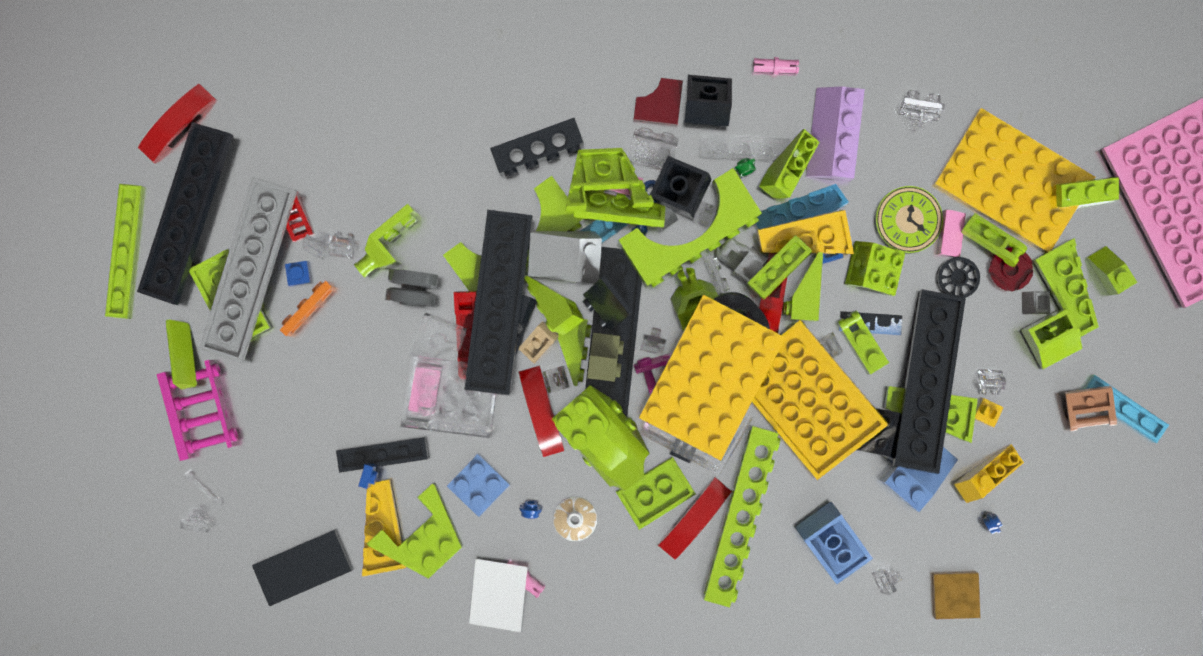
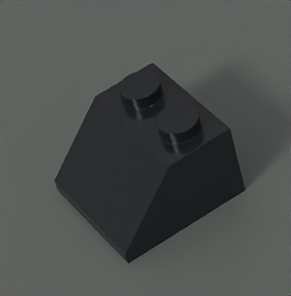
[684,74,732,126]
[649,156,712,219]

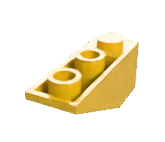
[954,444,1024,503]

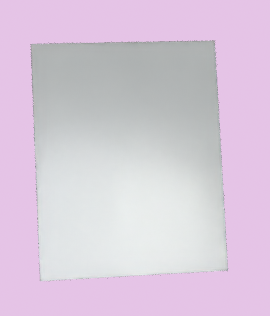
[469,559,527,632]

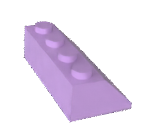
[806,86,865,182]

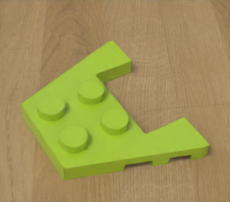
[565,148,654,211]
[366,484,462,579]

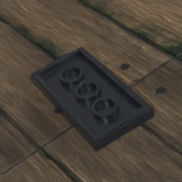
[252,529,353,607]

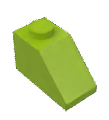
[1086,246,1138,295]

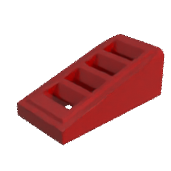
[286,190,314,242]

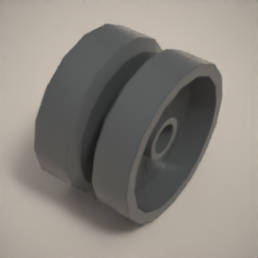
[385,269,438,307]

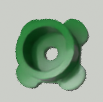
[735,158,756,177]

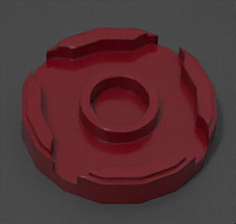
[987,247,1033,292]

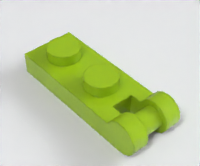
[961,213,1027,267]
[837,310,889,375]

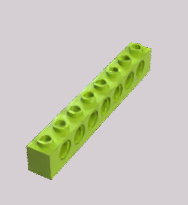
[702,425,781,608]

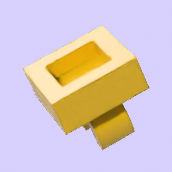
[975,398,1004,428]

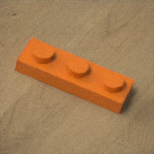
[280,280,336,337]

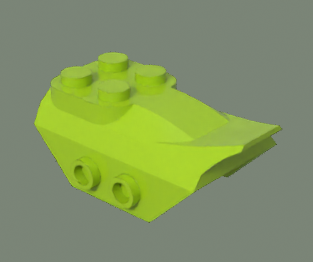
[551,385,650,491]

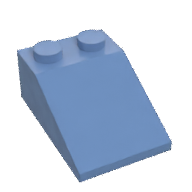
[880,447,958,512]
[795,501,873,584]

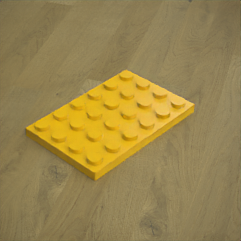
[933,108,1096,253]
[639,295,785,461]
[752,320,888,480]

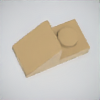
[519,321,559,364]

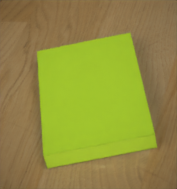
[615,456,696,530]

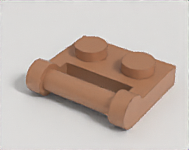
[1065,386,1117,431]

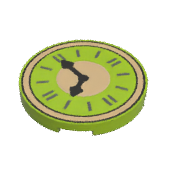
[875,186,943,253]

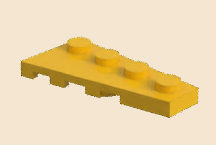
[757,210,854,254]
[362,479,406,577]

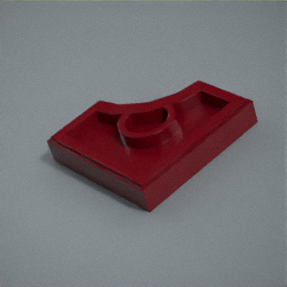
[633,78,683,126]

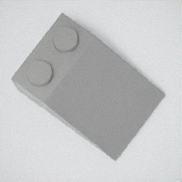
[527,231,602,282]

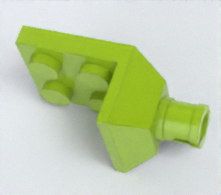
[354,204,419,278]
[670,268,718,331]

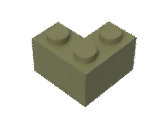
[587,333,624,382]

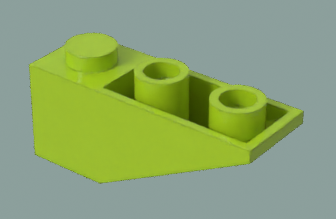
[759,129,819,199]
[525,276,584,335]
[558,319,592,386]

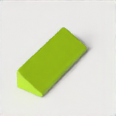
[165,319,197,390]

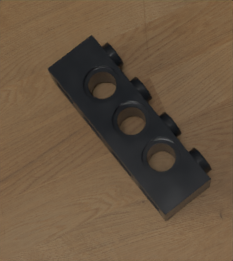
[490,117,584,177]

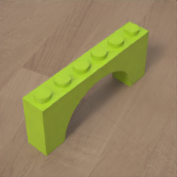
[618,168,762,288]
[443,176,584,291]

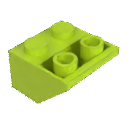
[1021,309,1083,369]

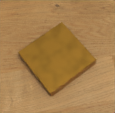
[932,572,981,619]

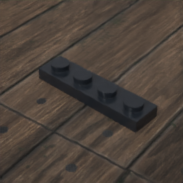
[336,437,429,473]

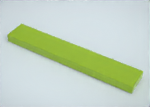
[105,183,143,319]

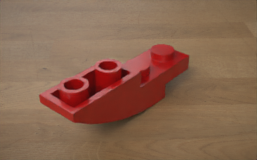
[759,253,788,333]

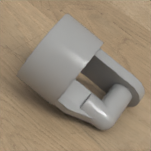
[715,238,768,284]

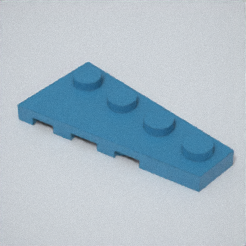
[754,184,849,229]

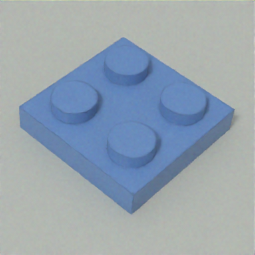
[447,453,510,517]

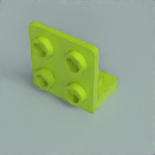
[845,241,905,296]

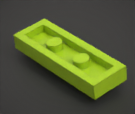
[1056,177,1119,207]
[748,235,812,300]

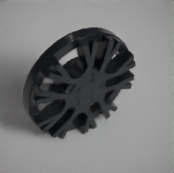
[937,257,980,297]

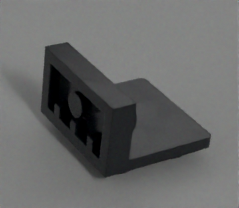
[857,408,901,460]

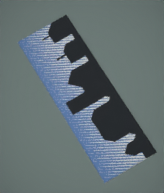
[839,311,903,335]

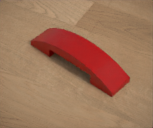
[137,84,216,163]
[454,291,477,379]
[518,365,565,457]
[658,477,732,560]

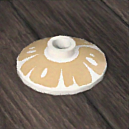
[553,497,597,541]

